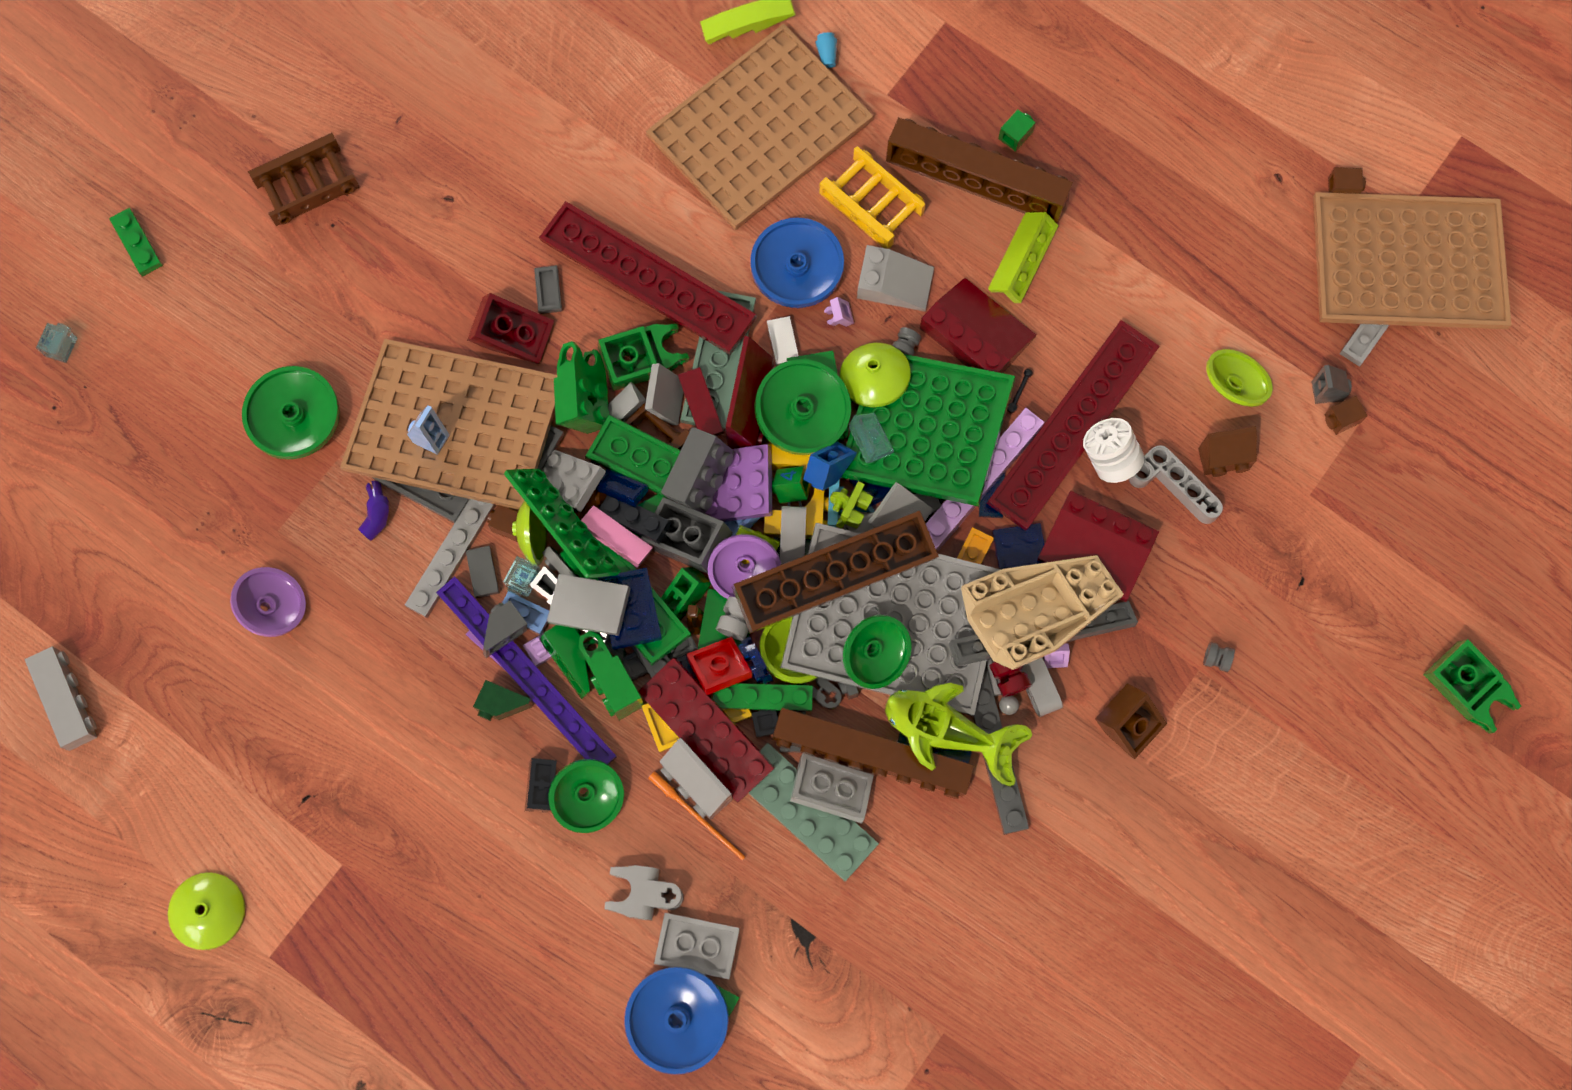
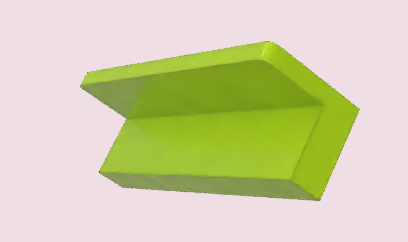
[988,212,1058,303]

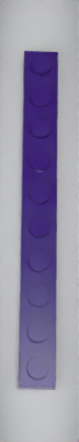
[436,577,617,765]

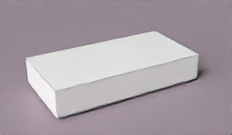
[767,316,798,366]

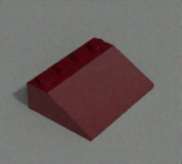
[920,278,1036,373]
[726,336,776,449]
[1037,490,1159,602]

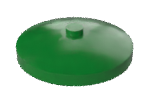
[754,359,851,455]
[242,366,340,460]

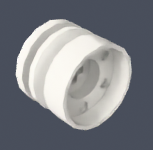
[1083,418,1144,483]

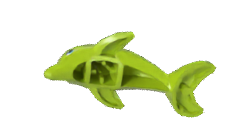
[885,683,1033,786]

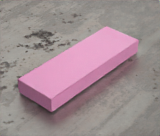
[581,505,653,568]

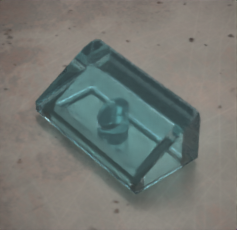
[849,413,894,463]

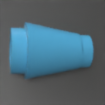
[815,32,837,68]

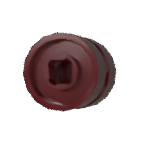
[989,662,1032,698]

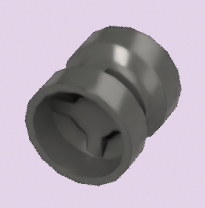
[892,327,922,356]
[1203,642,1235,672]

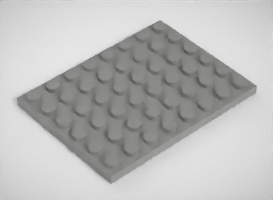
[780,523,1001,716]

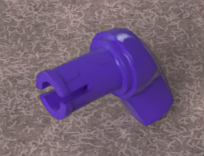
[358,481,389,541]

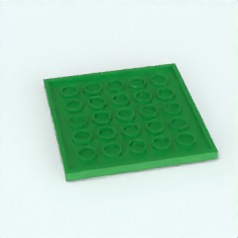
[841,354,1015,507]

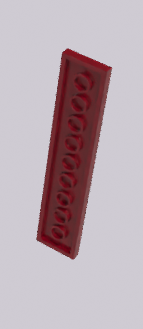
[539,201,757,355]
[987,320,1160,531]

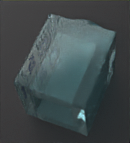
[36,323,77,363]
[503,556,541,597]

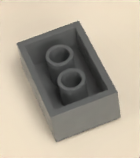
[661,427,735,514]
[641,497,733,574]

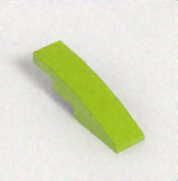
[700,0,796,44]

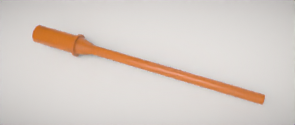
[648,771,745,861]

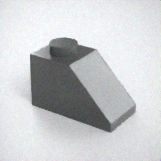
[1311,365,1352,404]
[483,601,527,658]

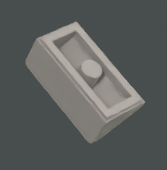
[608,382,646,422]

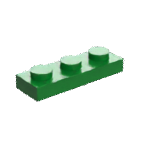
[109,207,163,277]

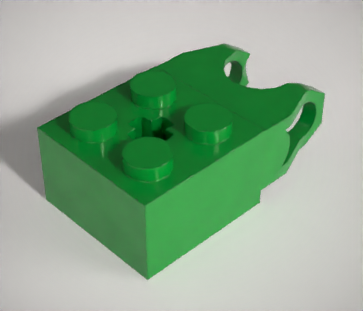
[598,324,689,391]
[554,341,609,434]
[579,631,644,721]
[1423,639,1521,734]

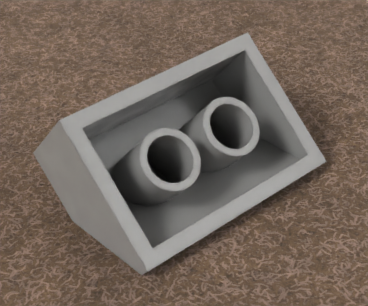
[659,738,733,820]

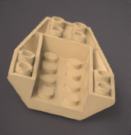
[961,555,1124,670]

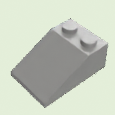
[857,245,934,311]

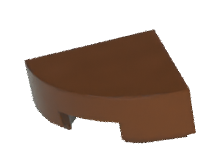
[687,605,704,635]

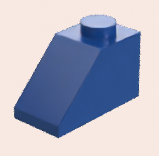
[803,442,857,490]

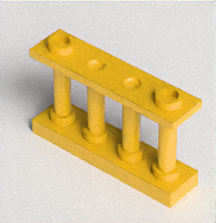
[819,146,925,249]

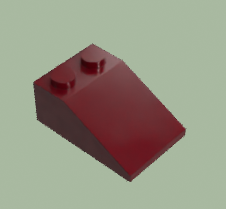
[467,293,554,364]

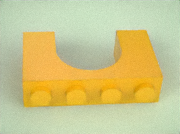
[764,441,829,539]

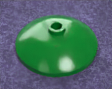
[843,615,912,689]
[548,759,624,833]

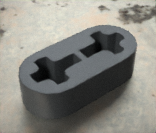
[800,677,841,710]

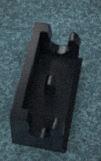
[525,758,557,812]

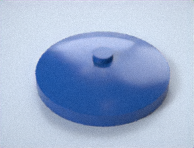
[751,218,844,308]
[624,967,729,1074]

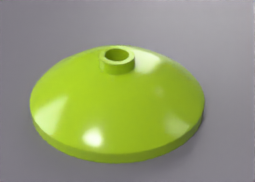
[840,343,911,407]
[1206,349,1273,407]
[512,501,547,565]
[760,617,818,683]
[168,873,245,950]

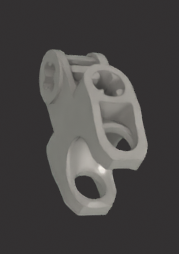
[604,865,683,920]

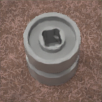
[716,597,749,641]

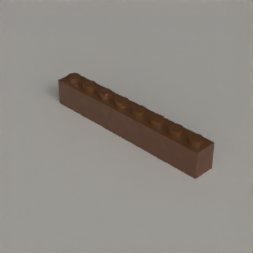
[772,708,974,799]

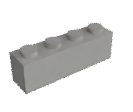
[24,647,97,751]

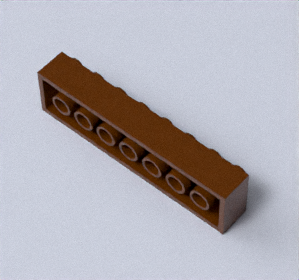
[886,117,1073,224]
[732,510,939,633]

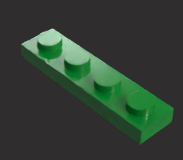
[713,684,813,711]

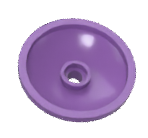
[708,535,781,599]
[230,567,306,637]

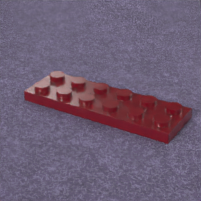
[638,658,775,803]

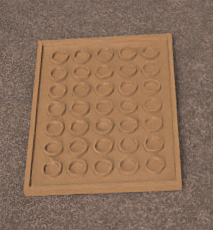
[1313,192,1511,329]

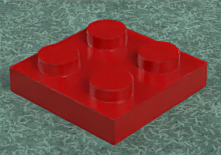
[686,637,752,695]

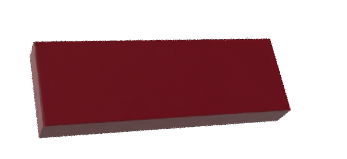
[678,367,724,436]

